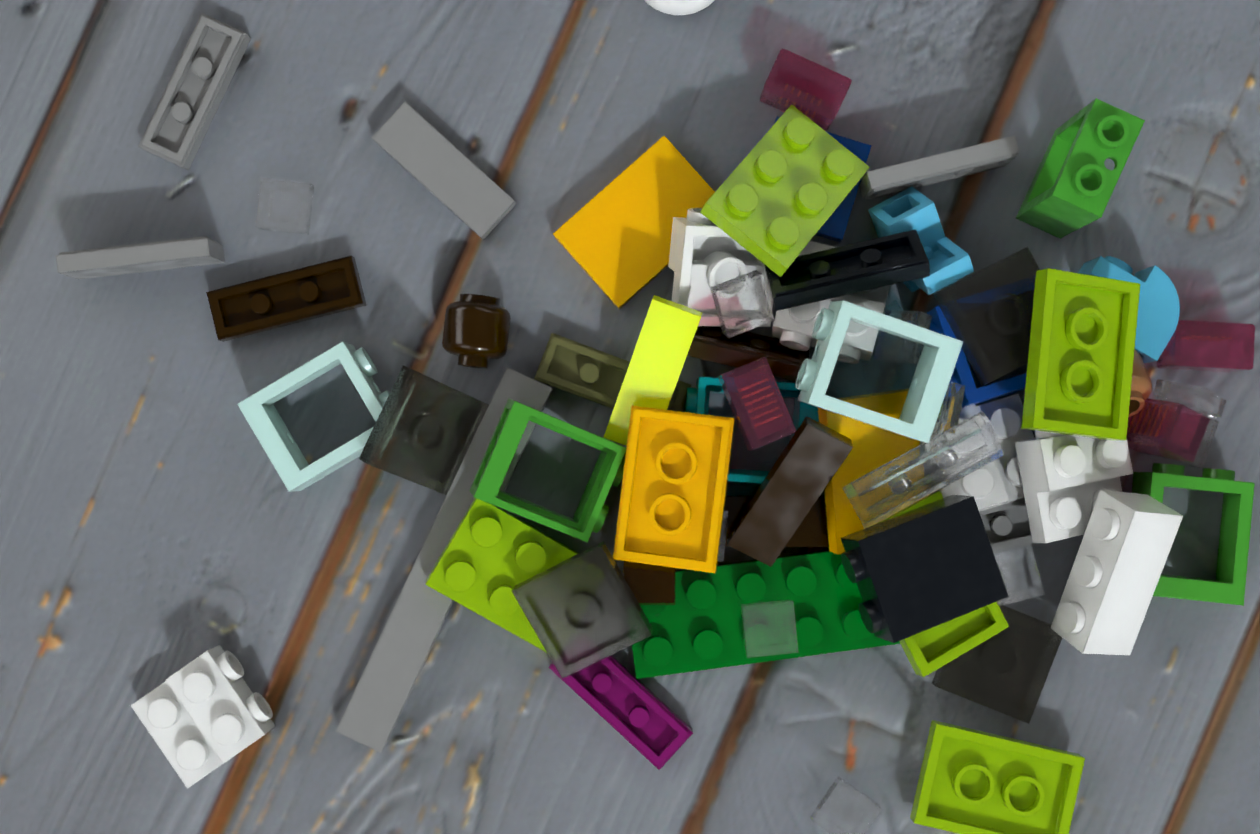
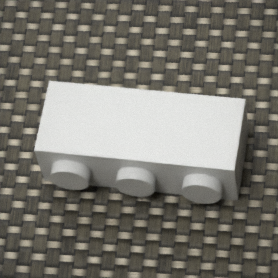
[1051,490,1183,655]

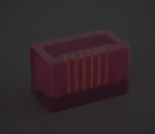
[760,49,852,131]
[1157,320,1255,373]
[718,357,796,451]
[1127,398,1210,463]

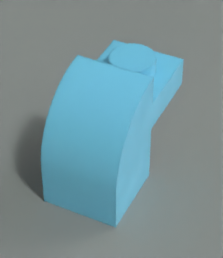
[868,186,974,295]
[1078,256,1180,364]

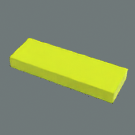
[603,295,703,446]

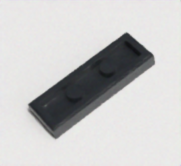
[764,229,930,311]

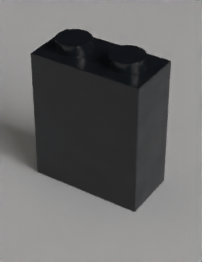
[841,495,1009,643]

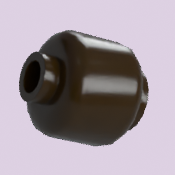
[442,294,511,369]

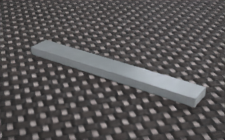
[335,367,553,753]

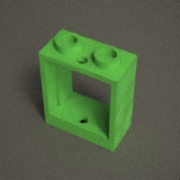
[1016,98,1145,239]
[469,398,626,543]
[1132,463,1255,606]

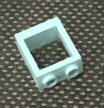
[795,300,964,444]
[237,341,403,492]

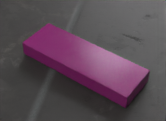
[549,628,693,770]

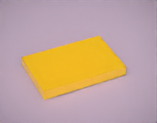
[553,136,715,309]
[818,388,924,555]
[613,406,735,573]

